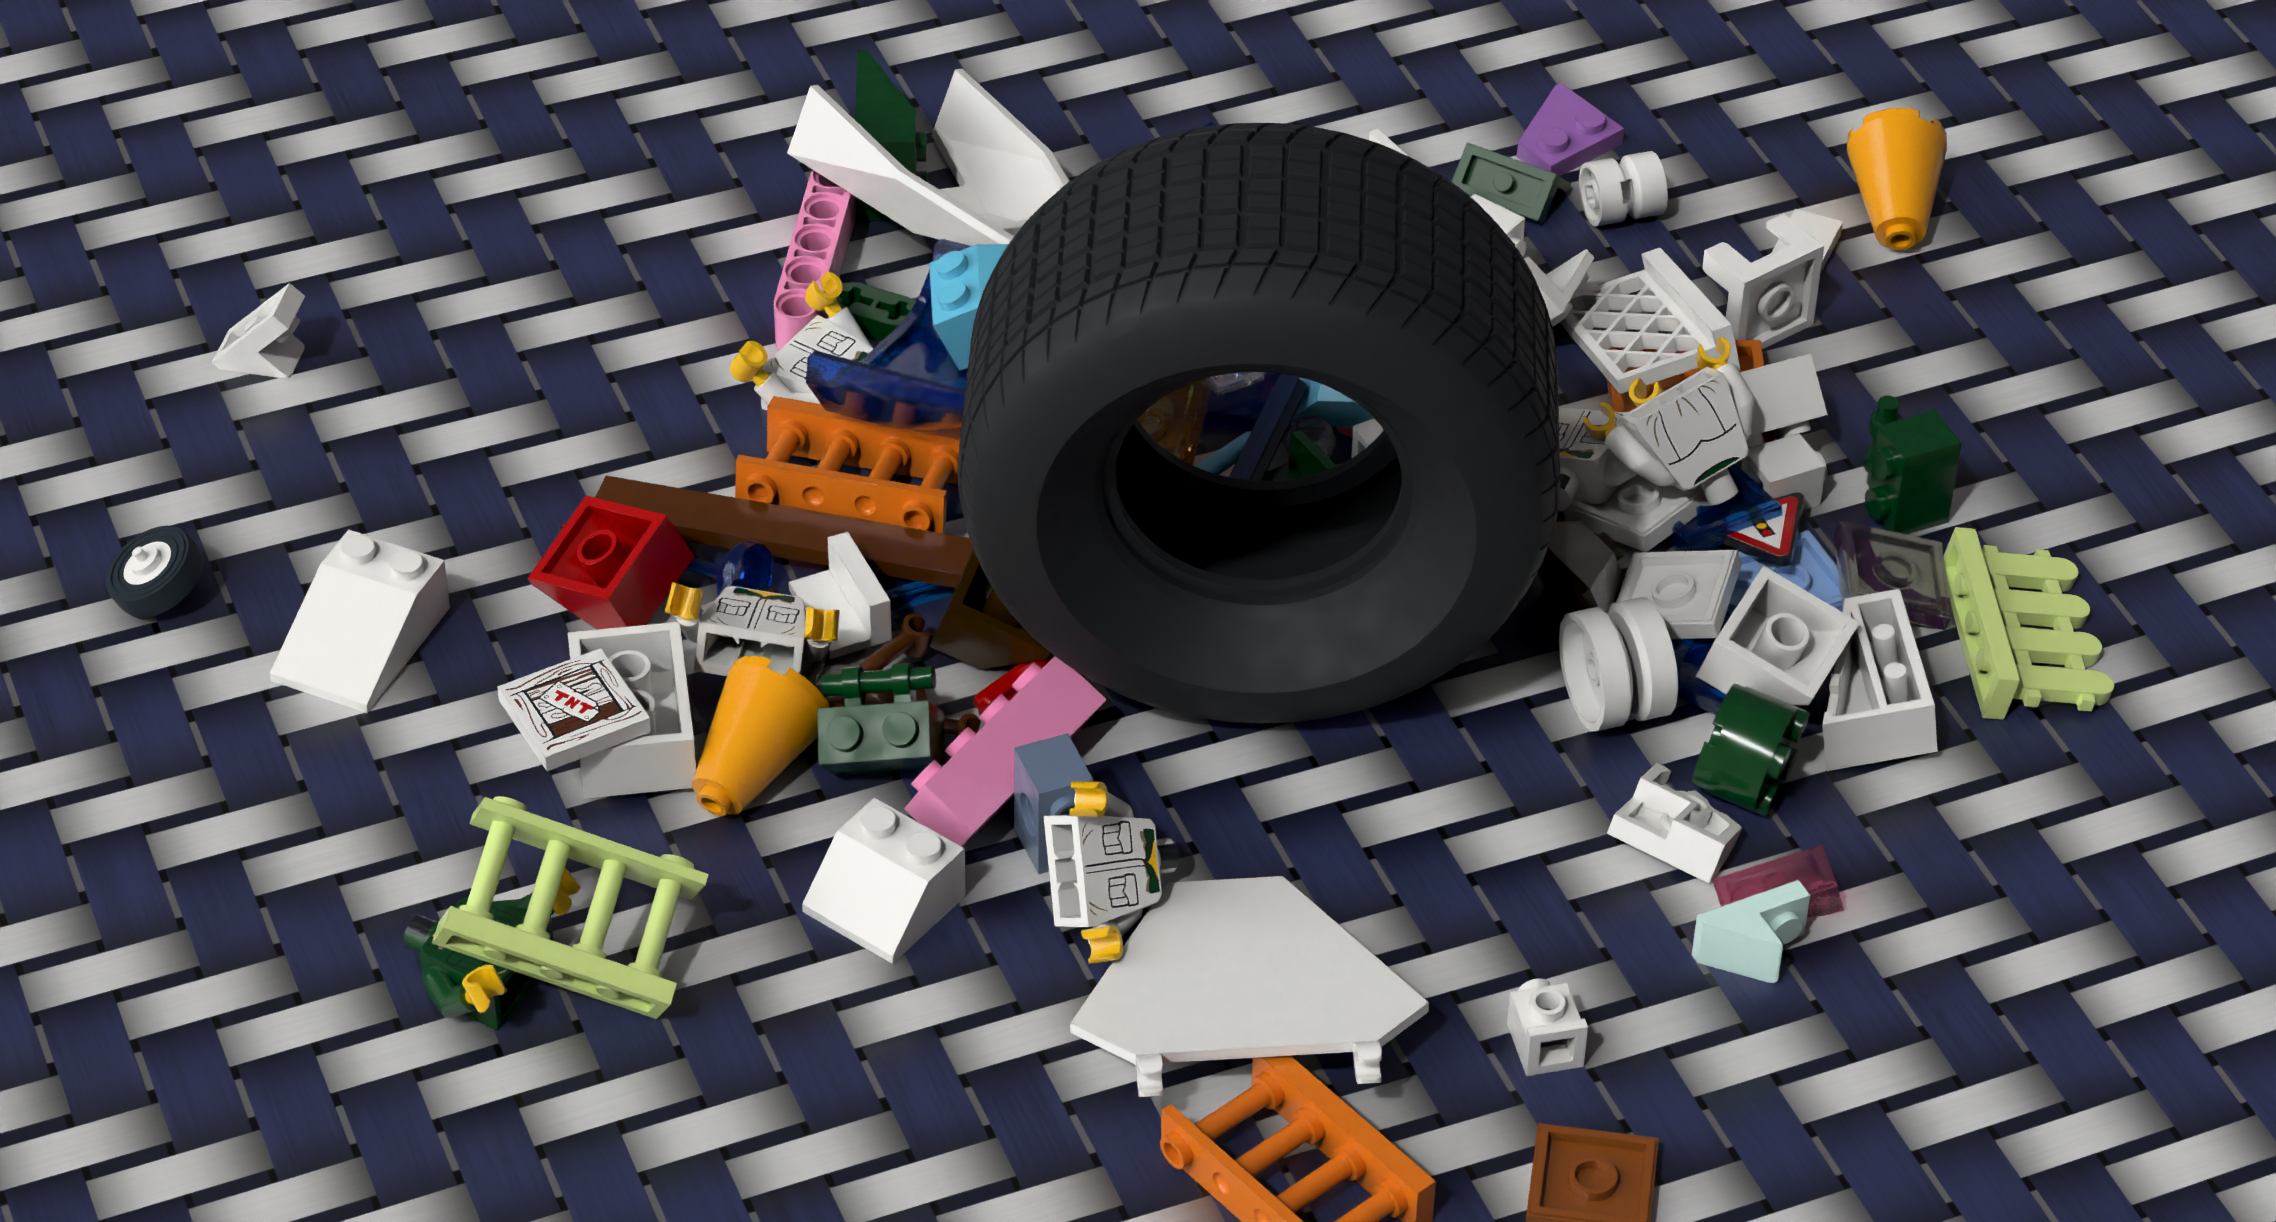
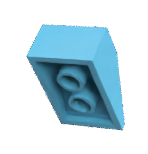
[929,244,1008,371]

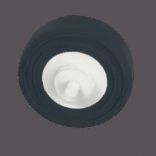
[106,525,203,618]

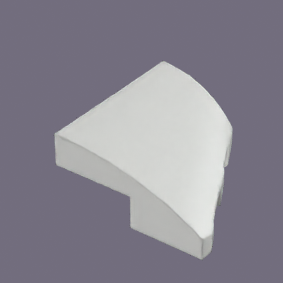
[1607,763,1742,883]

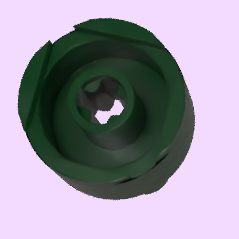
[1692,683,1810,817]

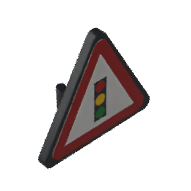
[1693,493,1804,566]

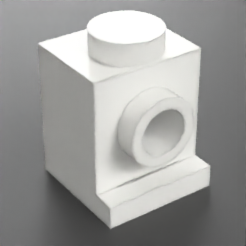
[1507,978,1588,1076]

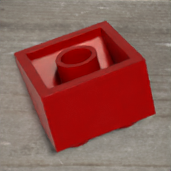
[527,496,694,630]

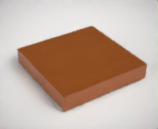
[1525,1123,1659,1222]

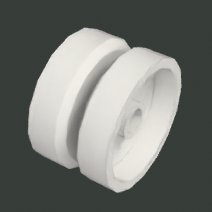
[1559,597,1678,732]

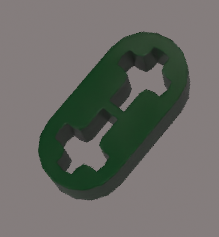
[836,282,921,345]

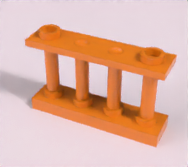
[735,396,961,534]
[1160,1056,1436,1222]

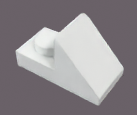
[212,283,305,378]

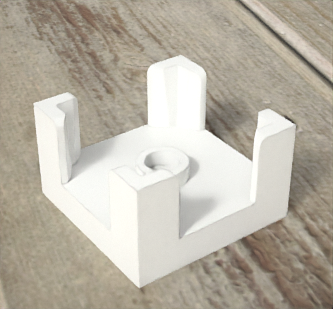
[1703,213,1824,349]

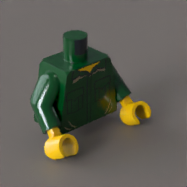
[404,868,580,1031]

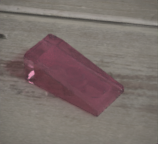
[1712,845,1844,918]

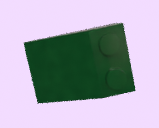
[855,50,927,222]

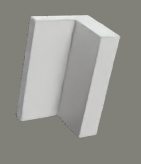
[789,532,892,659]

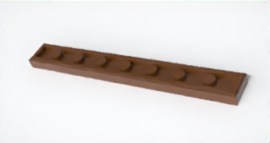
[595,475,973,588]

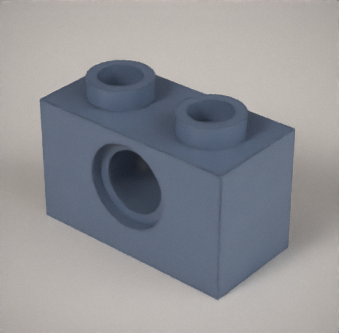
[1014,733,1093,874]

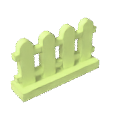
[1939,527,2114,720]

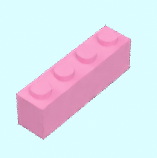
[904,656,1107,847]

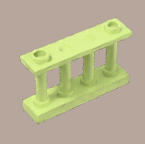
[432,796,709,1019]

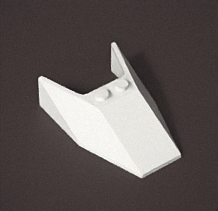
[787,69,1070,247]

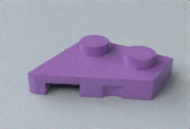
[1517,83,1624,176]

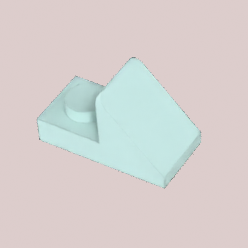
[1692,880,1810,983]

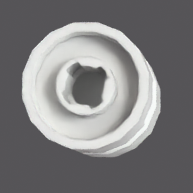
[1579,151,1668,227]

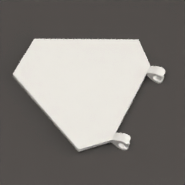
[1070,876,1429,1097]

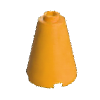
[1847,108,1947,250]
[692,655,830,816]

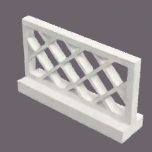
[1559,248,1741,394]

